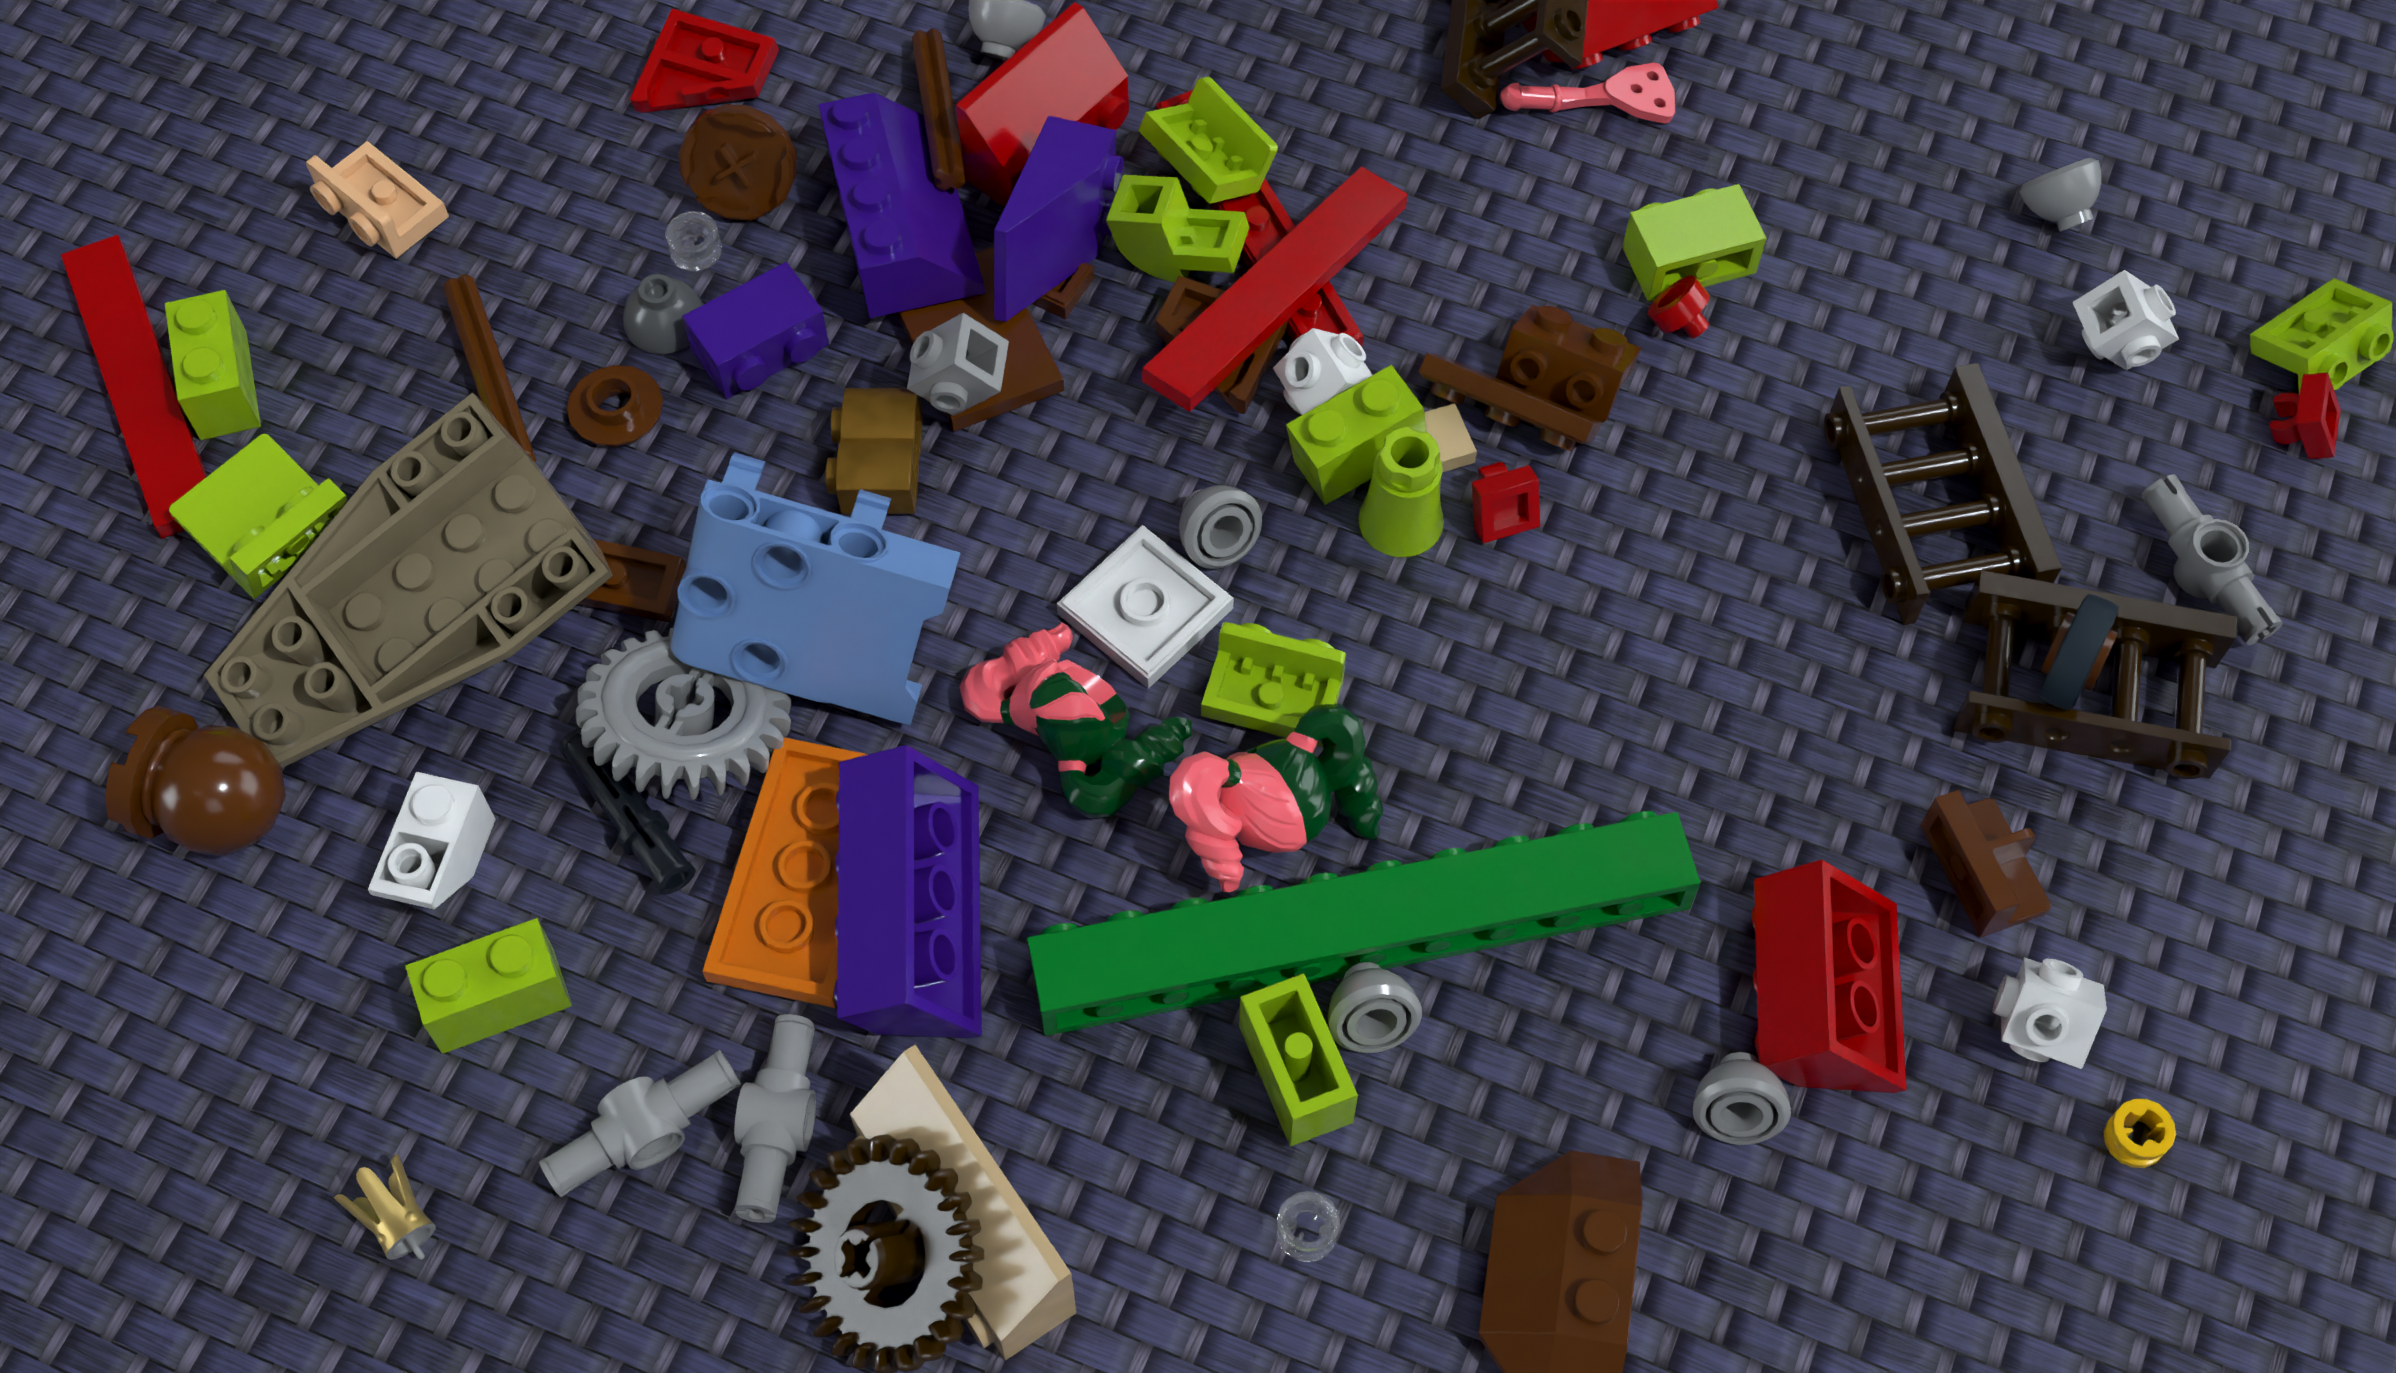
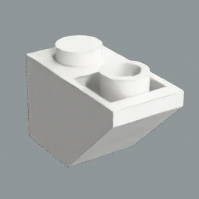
[368,772,496,909]

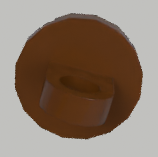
[679,104,797,221]

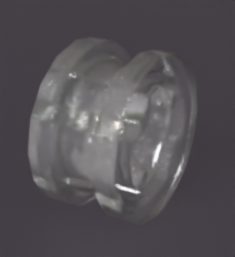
[665,211,722,271]
[1276,1191,1340,1262]

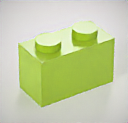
[1622,184,1767,302]
[164,290,261,440]
[1286,365,1427,505]
[405,918,572,1054]
[1239,973,1358,1147]

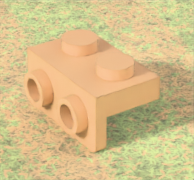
[306,141,449,259]

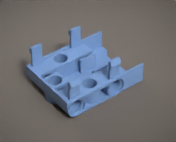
[670,452,960,726]

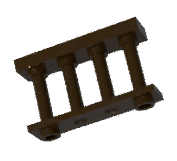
[1440,0,1588,119]
[1824,362,2062,626]
[1953,570,2237,779]

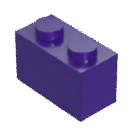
[682,261,829,399]

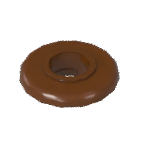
[567,365,663,447]

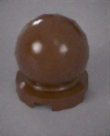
[105,705,286,855]

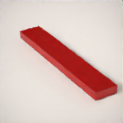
[1156,90,1363,347]
[1142,166,1408,412]
[60,234,207,539]

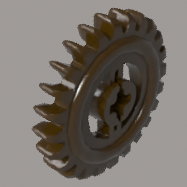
[786,1134,984,1373]

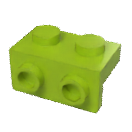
[1138,76,1278,204]
[1201,622,1346,747]

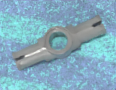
[2141,474,2283,645]
[734,1014,816,1223]
[539,1050,742,1198]

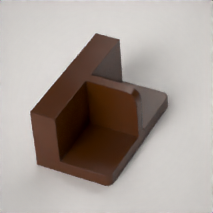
[1920,790,2051,938]

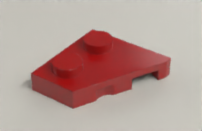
[630,9,779,113]

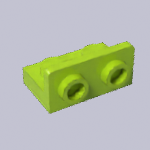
[2250,278,2394,395]

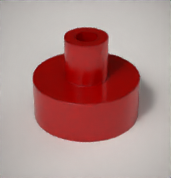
[1647,275,1710,339]

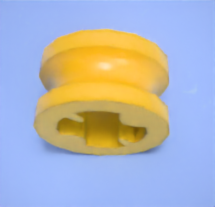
[2104,1099,2176,1168]

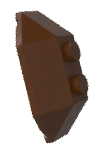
[1478,1150,1643,1373]

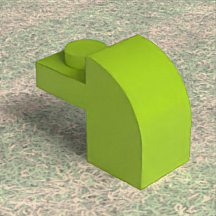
[1106,175,1250,283]

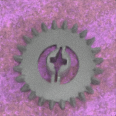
[576,628,791,800]

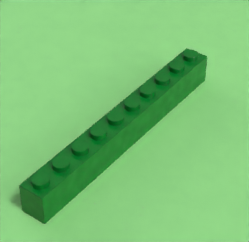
[1027,811,1700,1036]

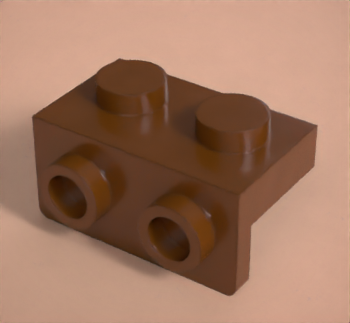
[1496,304,1642,423]

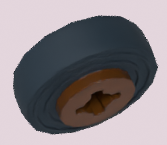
[2040,594,2119,711]

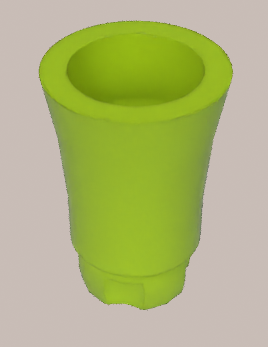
[1358,427,1444,557]

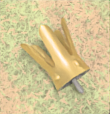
[334,1154,436,1260]

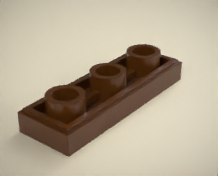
[1419,353,1602,451]

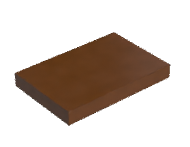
[896,246,1064,432]

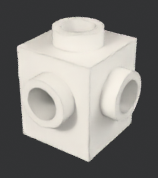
[2072,270,2179,370]
[1273,328,1372,415]
[1992,957,2107,1069]

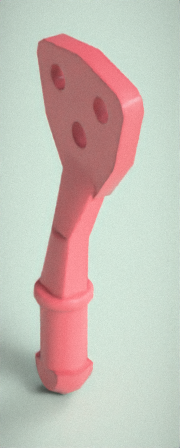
[1500,62,1675,124]

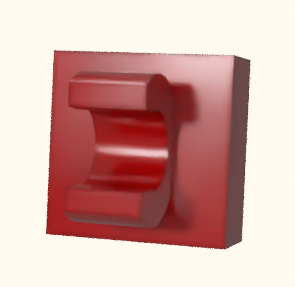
[2269,373,2341,459]
[1472,461,1540,544]

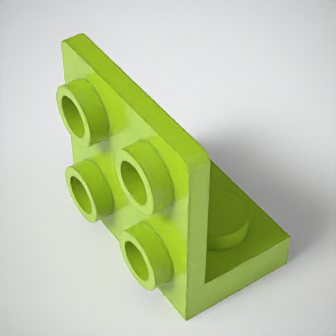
[169,434,347,600]

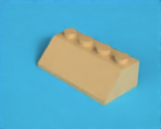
[850,1045,1076,1361]

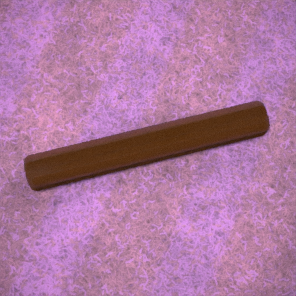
[912,28,965,191]
[443,274,536,462]

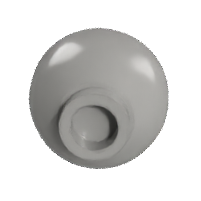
[968,0,1046,61]
[2019,157,2102,232]
[1179,485,1262,569]
[1328,962,1422,1053]
[1693,1052,1791,1145]

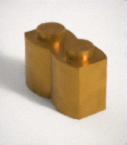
[826,388,923,514]

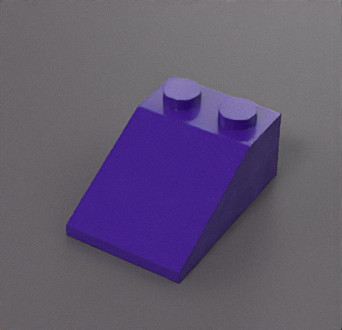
[994,115,1124,322]

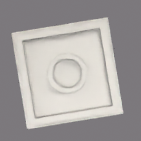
[1057,525,1234,689]

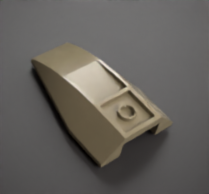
[204,393,613,768]

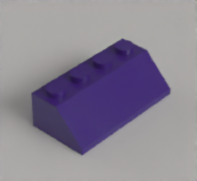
[818,92,985,318]
[834,745,982,1038]

